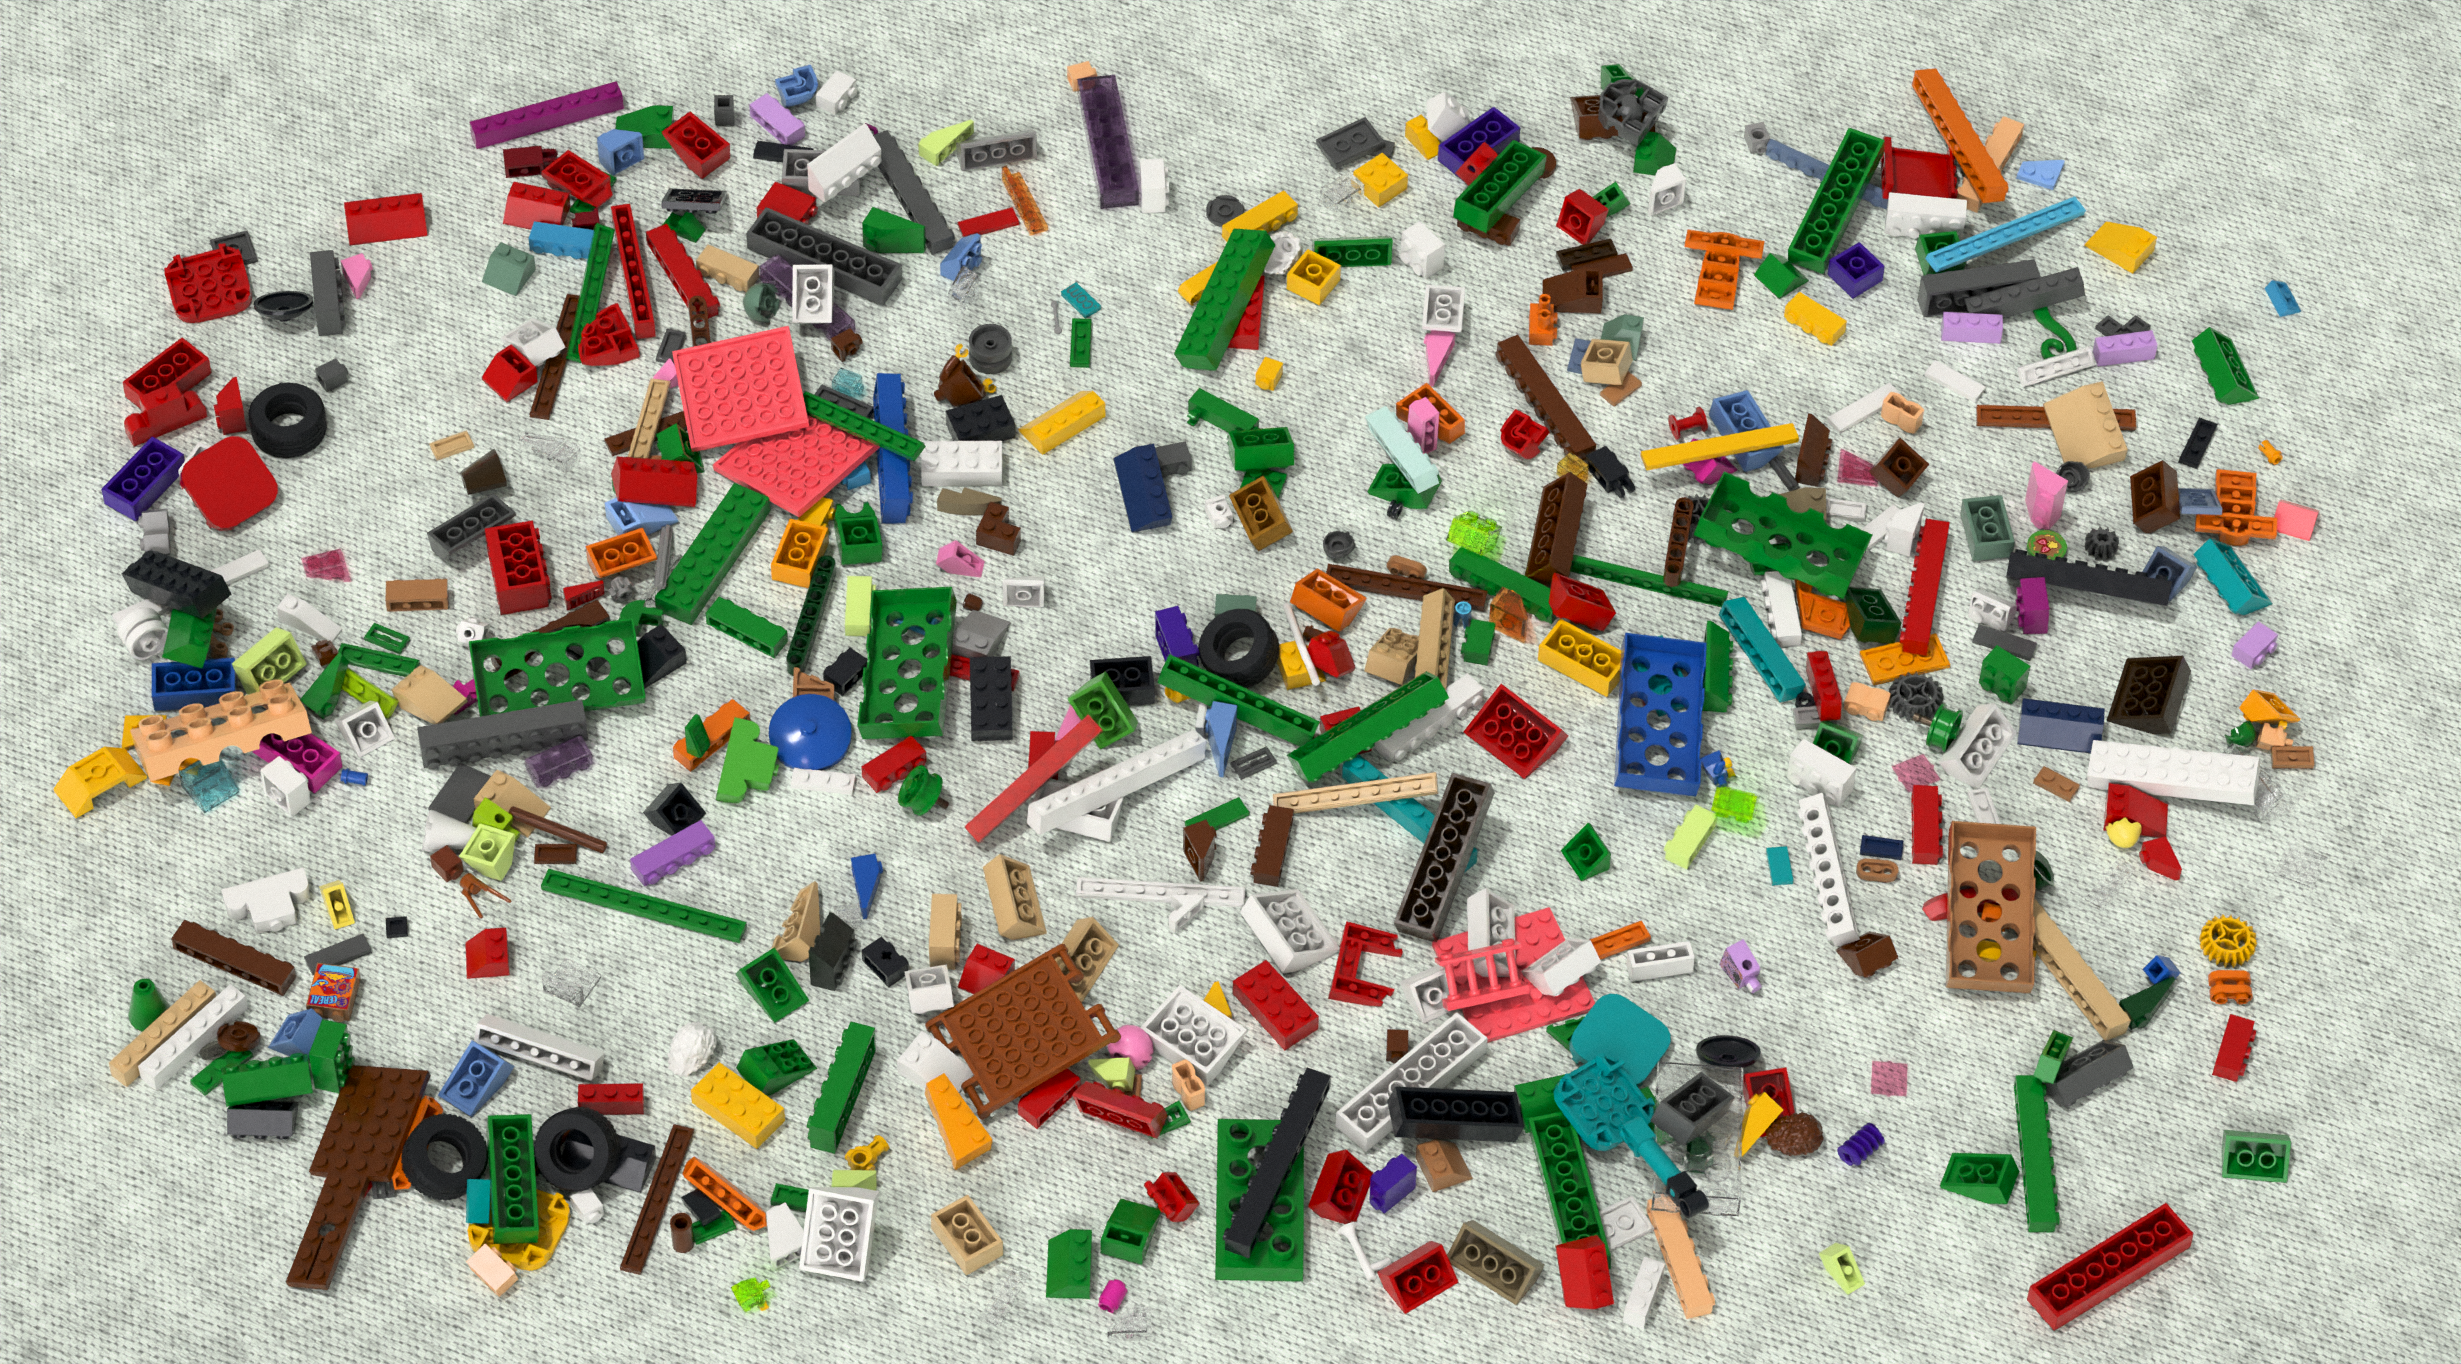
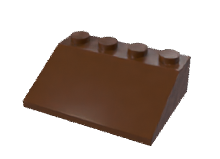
[1570,94,1655,140]

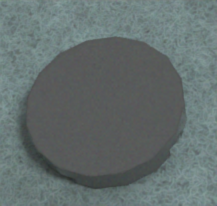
[1206,195,1244,227]

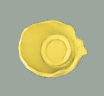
[2105,817,2142,848]

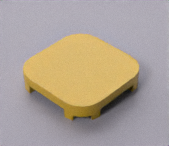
[467,1189,571,1271]

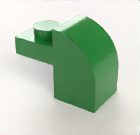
[619,600,664,637]

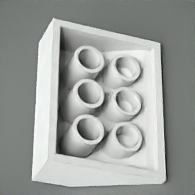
[1240,889,1340,973]
[1140,985,1247,1086]
[799,1187,879,1281]

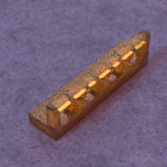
[1002,166,1048,236]

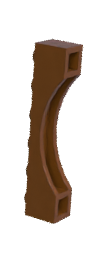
[491,600,610,680]

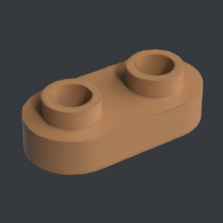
[1386,555,1427,580]
[1856,858,1899,882]

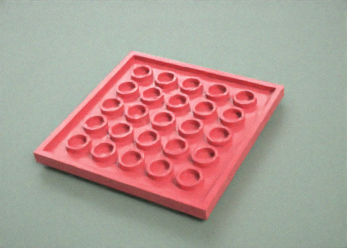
[672,326,810,452]
[713,415,880,517]
[1432,907,1595,1043]

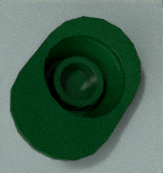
[2034,851,2054,890]

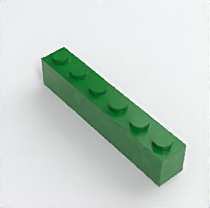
[1449,545,1557,624]

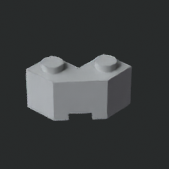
[139,508,171,554]

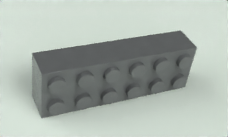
[1917,259,2041,318]

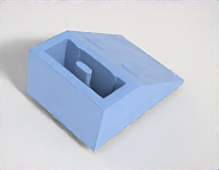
[605,498,678,535]

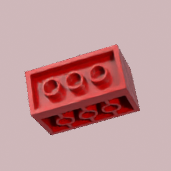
[485,520,552,615]

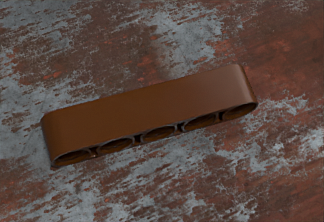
[1663,497,1693,587]

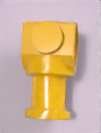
[844,1135,889,1170]

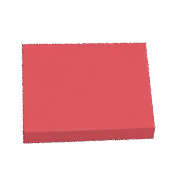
[2274,499,2320,541]

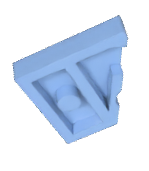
[2016,160,2065,190]

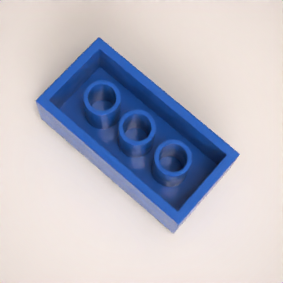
[152,658,238,711]

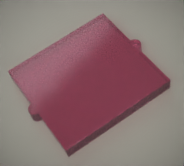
[1892,754,1940,793]
[1871,1061,1907,1097]

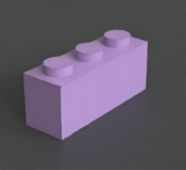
[749,93,805,145]
[1941,312,2003,344]
[2092,330,2157,366]

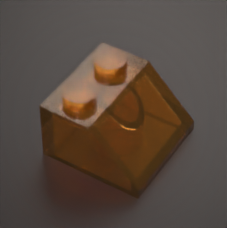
[1489,587,1528,643]

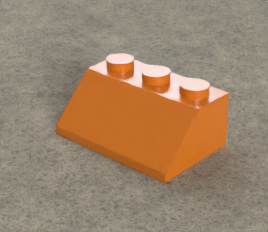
[586,528,657,578]
[1290,568,1367,632]

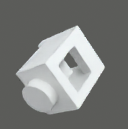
[1205,495,1233,529]

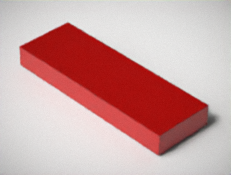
[957,207,1019,237]

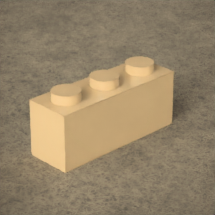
[696,245,760,292]

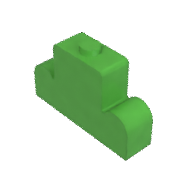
[716,717,779,803]

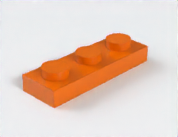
[1590,920,1651,960]

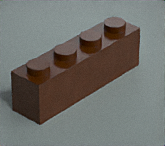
[1250,805,1294,887]

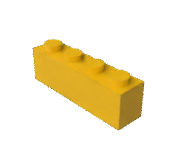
[1222,190,1298,242]

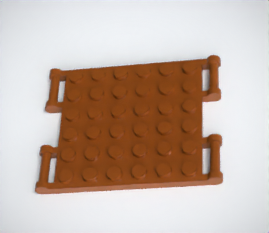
[925,944,1121,1120]

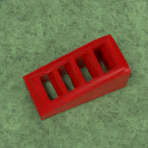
[563,580,605,611]

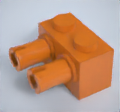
[1529,294,1557,346]

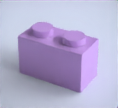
[2231,621,2278,669]

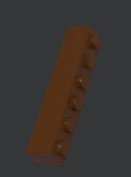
[171,920,296,996]

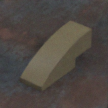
[937,487,1002,515]

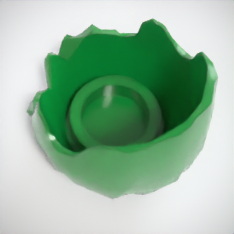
[2225,720,2257,750]

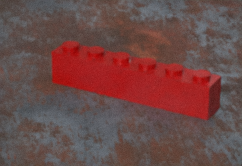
[646,224,720,323]

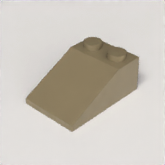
[1764,487,1827,529]

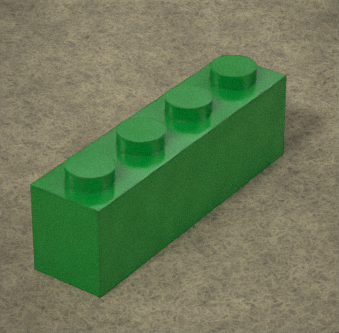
[706,596,788,658]

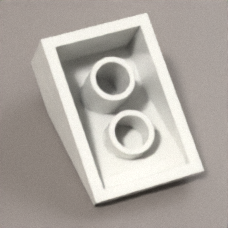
[792,265,835,324]
[1422,285,1465,332]
[500,318,565,367]
[897,1031,974,1093]

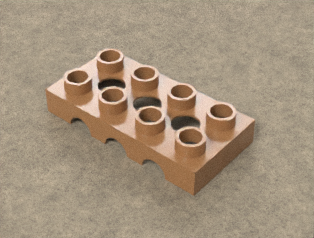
[1946,821,2036,993]

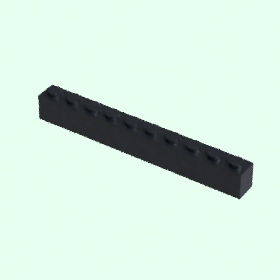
[1223,1067,1331,1258]

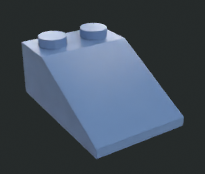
[1205,701,1237,777]
[438,1040,515,1117]

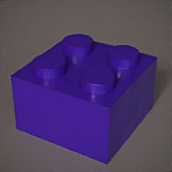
[1828,242,1885,299]

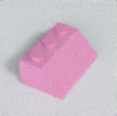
[2025,461,2068,530]

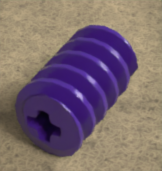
[1837,1122,1885,1166]

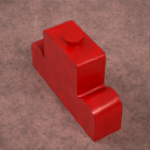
[124,383,207,447]

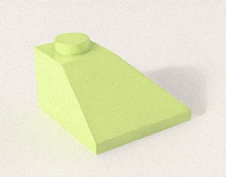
[459,824,515,881]

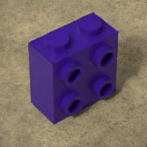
[1369,1153,1417,1214]

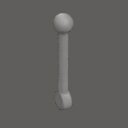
[1051,300,1062,334]

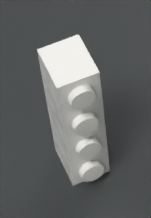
[1760,571,1802,647]

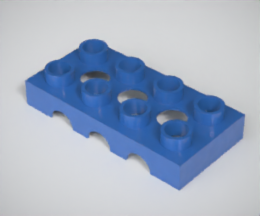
[1614,633,1707,797]

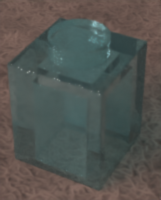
[832,367,864,398]

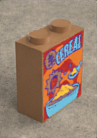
[306,963,361,1022]

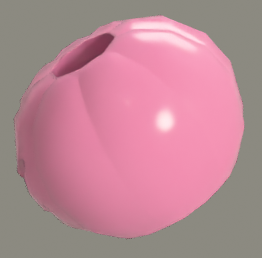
[1108,1025,1154,1071]

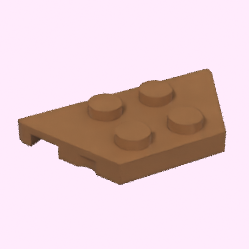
[793,667,835,700]

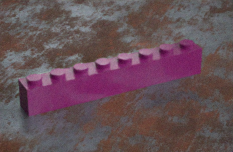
[469,81,624,149]

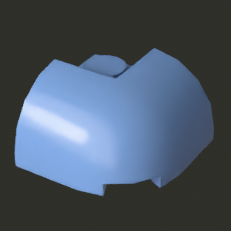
[775,65,818,108]

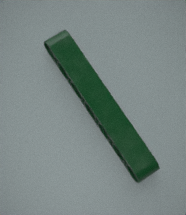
[786,555,836,676]

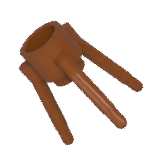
[460,873,512,919]

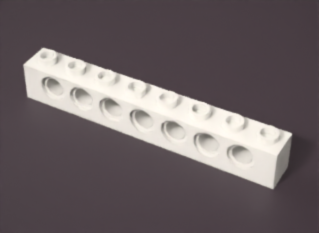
[1798,793,1860,946]

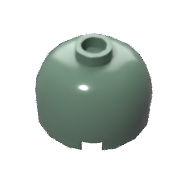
[743,283,780,323]

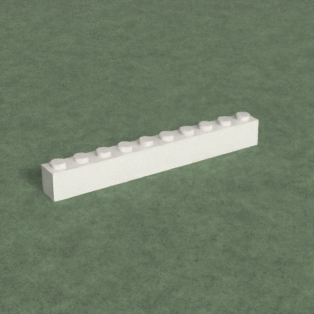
[1027,729,1206,835]

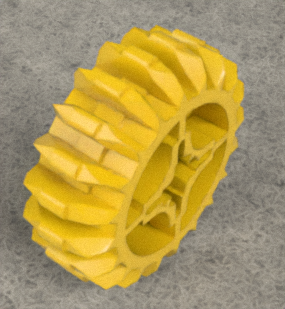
[2199,914,2257,968]

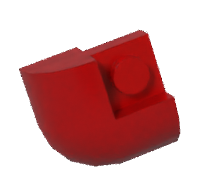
[1500,409,1550,459]

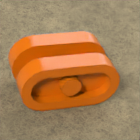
[2208,970,2253,1004]

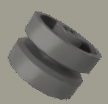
[969,324,1012,374]

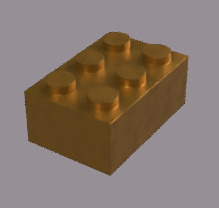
[1229,475,1293,551]

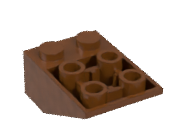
[1542,268,1603,314]

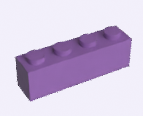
[630,820,715,887]

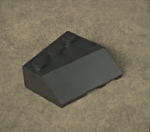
[808,912,858,991]

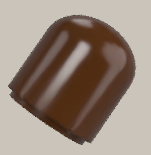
[962,593,983,611]

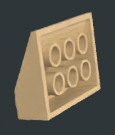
[2043,381,2128,469]

